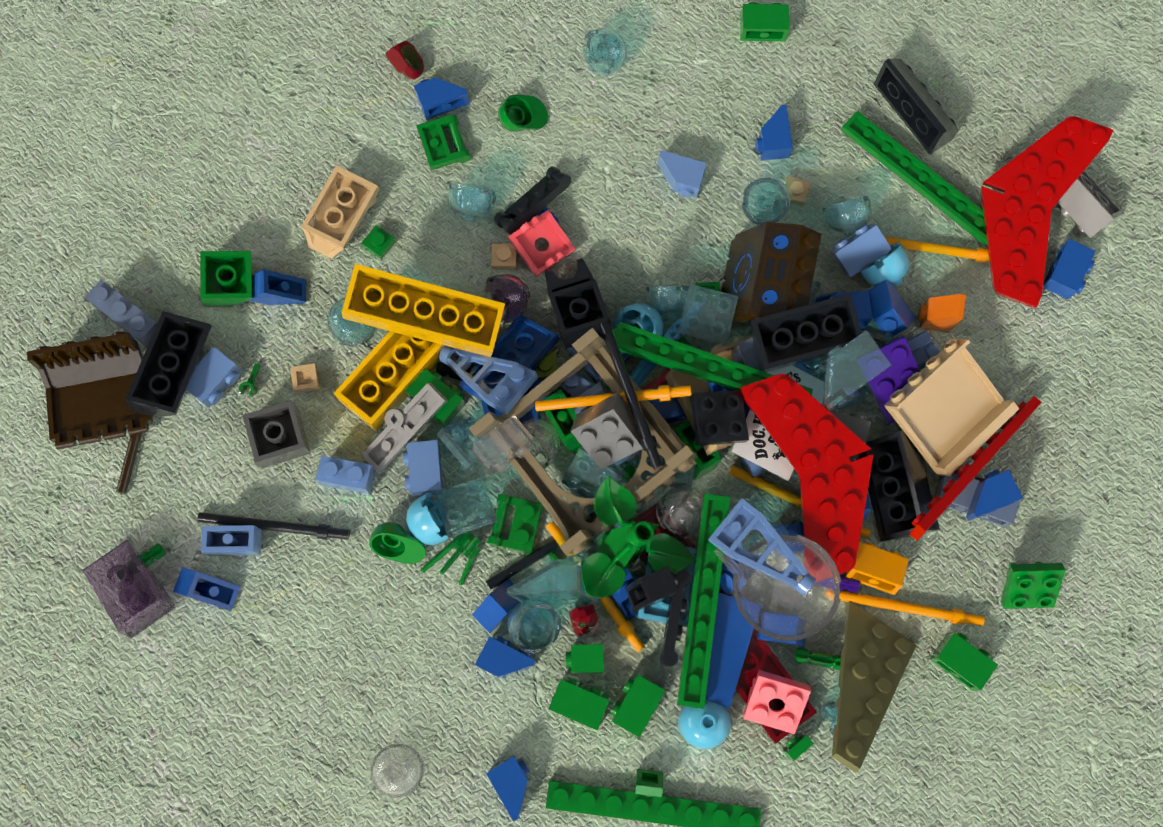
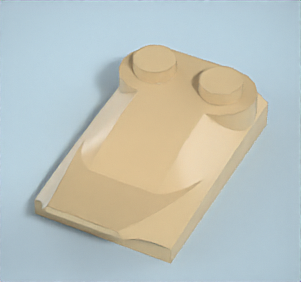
[301,165,379,259]

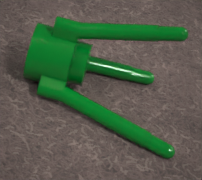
[421,530,481,585]

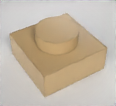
[780,176,810,206]
[492,244,516,270]
[290,363,320,393]

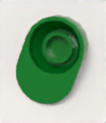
[498,94,548,132]
[369,522,426,564]

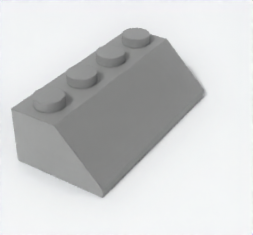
[1058,170,1124,238]

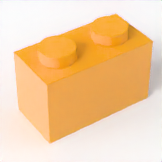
[845,541,909,595]

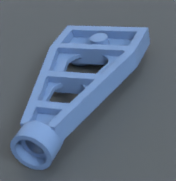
[439,346,538,414]
[708,498,816,596]

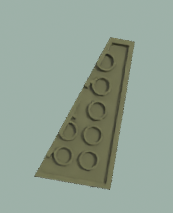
[832,602,916,773]

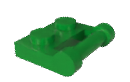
[416,115,471,170]
[487,494,542,553]

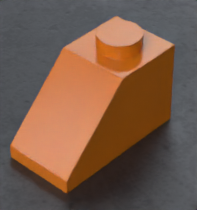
[917,294,966,333]

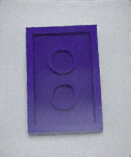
[857,336,920,425]

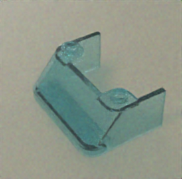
[823,330,895,411]

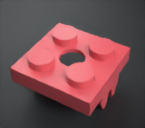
[508,210,576,277]
[743,670,811,734]

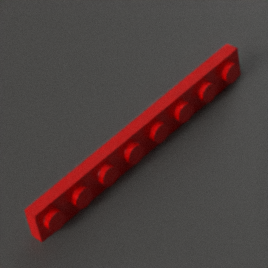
[909,396,1042,541]

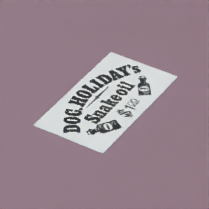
[731,366,830,481]

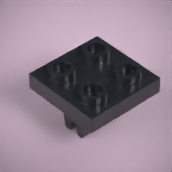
[690,390,749,446]

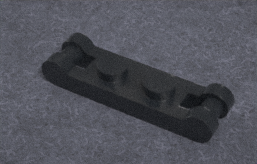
[494,166,571,235]
[660,570,691,667]

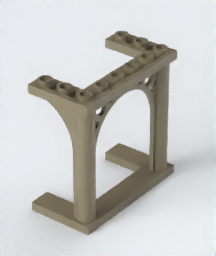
[468,328,698,556]

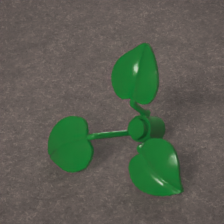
[581,477,695,598]

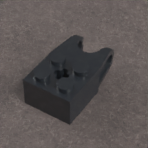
[544,258,612,349]

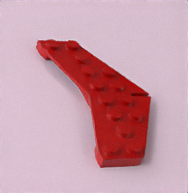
[980,116,1113,309]
[740,374,873,583]

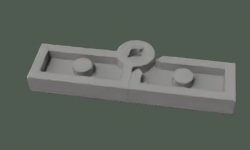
[361,383,448,473]

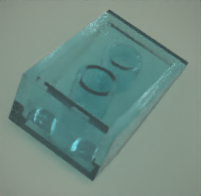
[506,555,600,606]

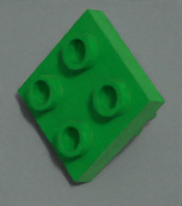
[1000,562,1065,609]

